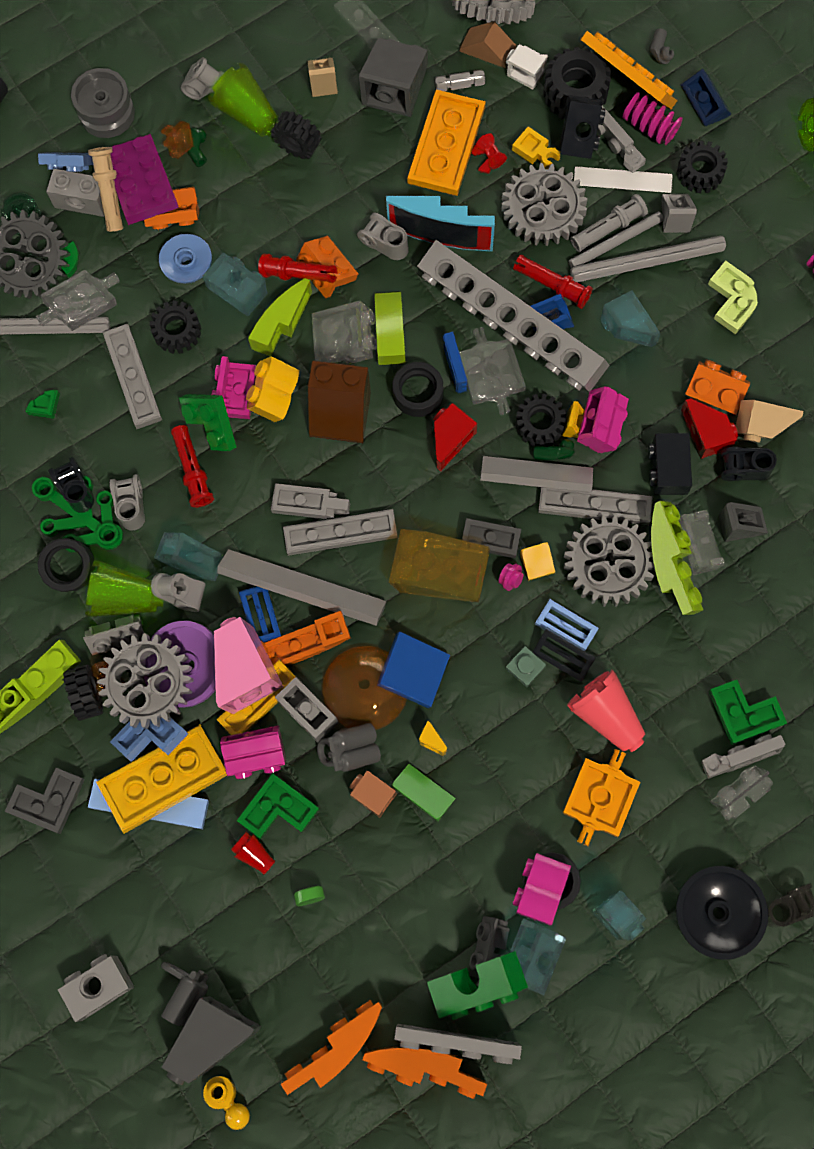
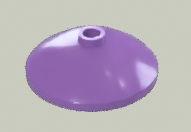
[144,621,216,708]

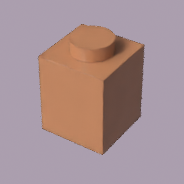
[350,771,397,818]

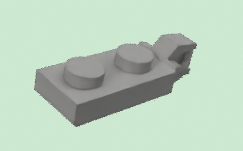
[597,106,646,173]
[271,484,351,519]
[701,735,785,779]

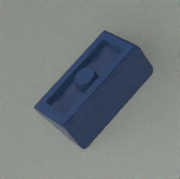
[681,69,731,126]

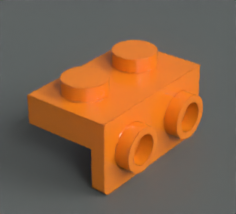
[144,187,200,229]
[296,236,358,298]
[685,359,750,415]

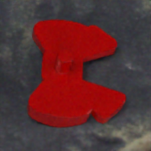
[472,133,507,174]

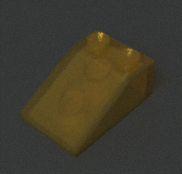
[389,529,490,602]

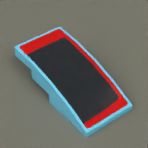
[386,196,495,251]

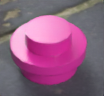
[499,563,524,591]

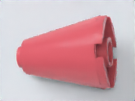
[567,670,645,752]

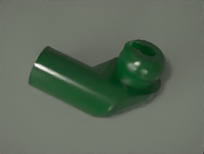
[185,128,207,167]
[534,439,575,460]

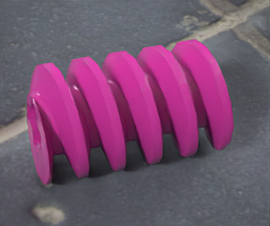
[623,92,683,145]

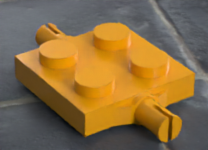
[563,749,640,847]

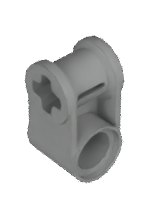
[181,57,225,100]
[357,213,408,260]
[110,474,145,530]
[151,573,206,612]

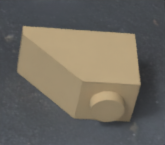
[736,400,804,443]

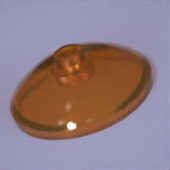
[323,646,407,730]

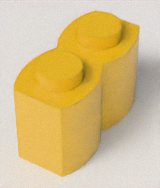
[246,356,299,422]

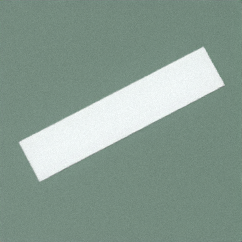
[574,167,672,193]

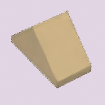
[308,57,338,97]

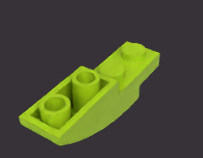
[651,501,703,615]
[0,640,81,734]

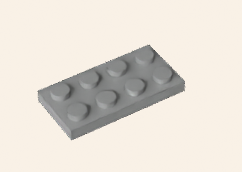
[394,1024,522,1064]

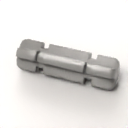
[435,70,485,91]

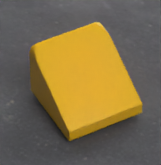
[562,401,585,438]
[520,542,555,581]
[419,721,447,756]

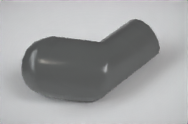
[650,28,674,64]

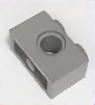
[46,169,104,217]
[275,677,339,743]
[58,954,134,1022]

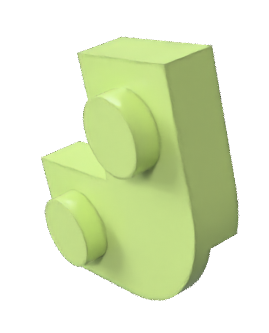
[708,261,758,334]

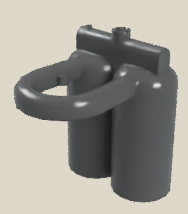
[317,723,381,772]
[160,962,208,1026]

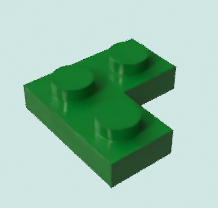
[179,394,237,451]
[708,680,787,745]
[237,773,320,839]

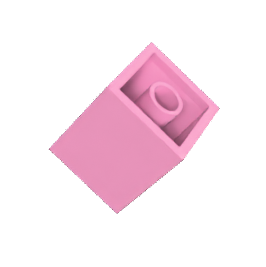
[214,617,284,714]

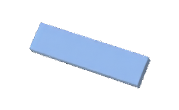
[88,779,209,829]

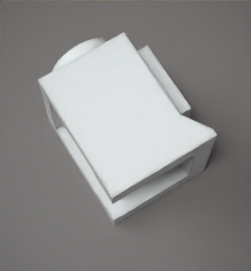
[506,44,548,89]

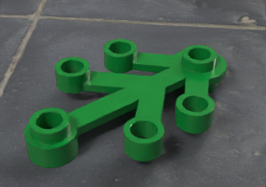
[32,476,123,552]

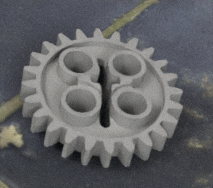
[452,0,535,24]
[501,163,587,246]
[564,516,655,607]
[97,633,194,729]

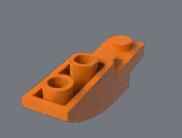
[281,1000,383,1095]
[362,1046,487,1099]

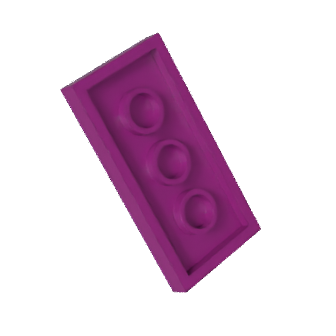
[111,134,179,225]

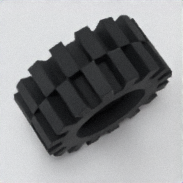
[271,111,322,159]
[677,140,728,194]
[150,301,201,354]
[516,394,566,447]
[63,664,104,721]

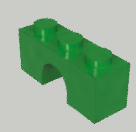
[427,951,528,1020]

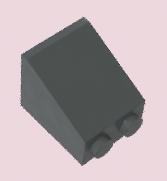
[359,37,428,117]
[161,996,261,1085]

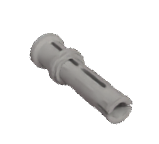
[570,194,648,252]

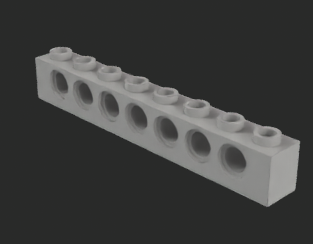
[417,240,610,392]

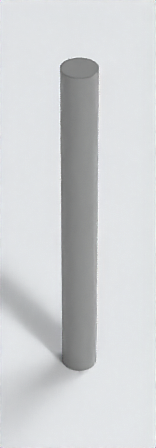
[568,211,664,268]

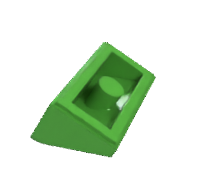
[391,764,456,822]

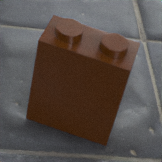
[308,361,371,443]

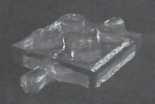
[36,270,120,331]
[459,327,526,415]

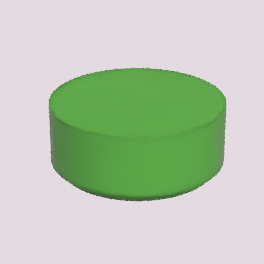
[294,886,325,906]

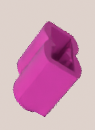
[512,853,571,926]

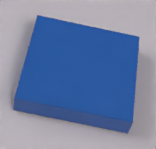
[377,632,450,708]

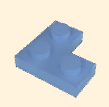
[38,152,93,172]
[110,718,188,762]

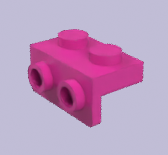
[211,356,257,419]

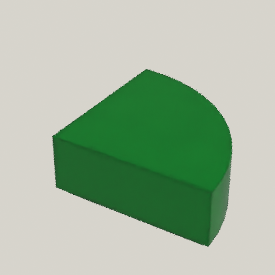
[61,241,79,279]
[25,390,60,419]

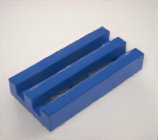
[443,332,467,393]
[239,587,281,642]

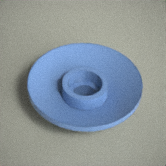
[159,234,212,284]

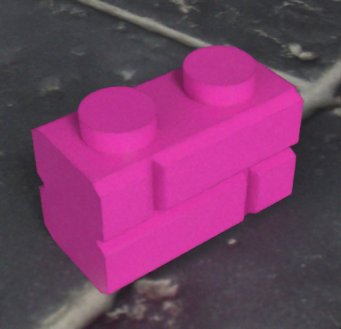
[577,386,629,453]
[220,725,286,779]

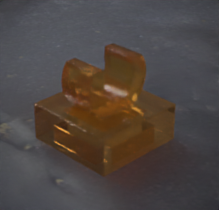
[161,121,194,159]

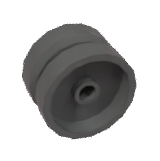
[71,68,135,138]

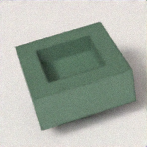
[505,646,546,688]

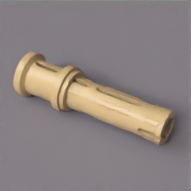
[88,147,123,232]

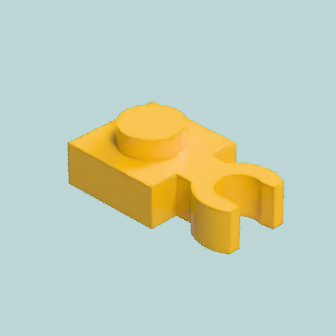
[512,127,561,169]

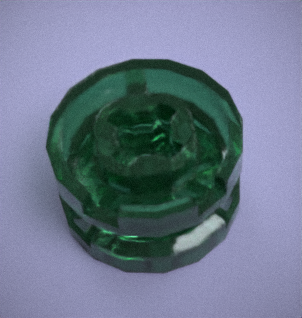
[1,193,42,236]

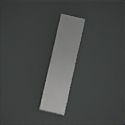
[103,324,162,429]
[480,456,593,492]
[538,487,653,526]
[283,509,398,556]

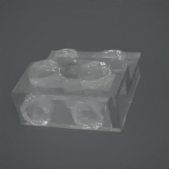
[312,301,377,364]

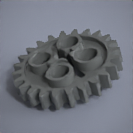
[0,210,70,299]

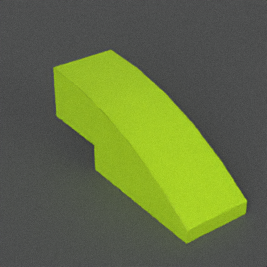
[248,278,312,356]
[375,292,406,365]

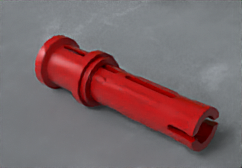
[258,254,338,283]
[513,254,593,309]
[171,425,214,508]

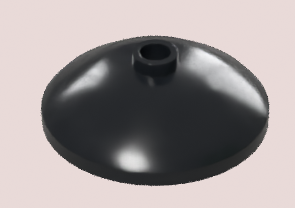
[676,866,768,960]

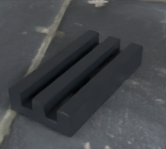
[532,627,597,682]

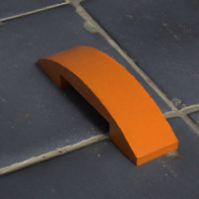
[261,611,351,666]

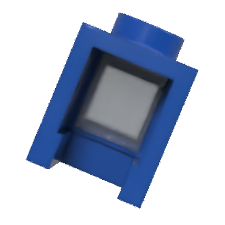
[530,294,574,332]

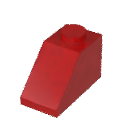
[681,398,738,459]
[434,403,477,471]

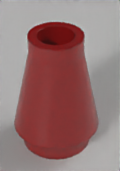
[231,832,275,875]

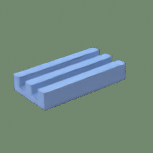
[535,599,599,650]

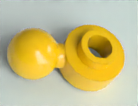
[203,1076,250,1130]

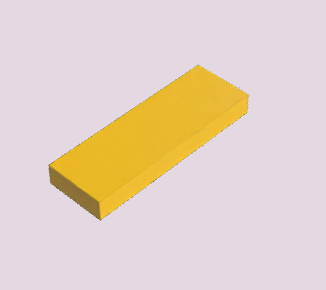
[217,660,300,735]

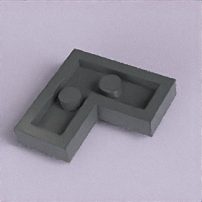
[455,518,521,580]
[5,768,85,834]

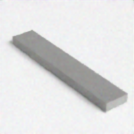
[217,549,386,626]

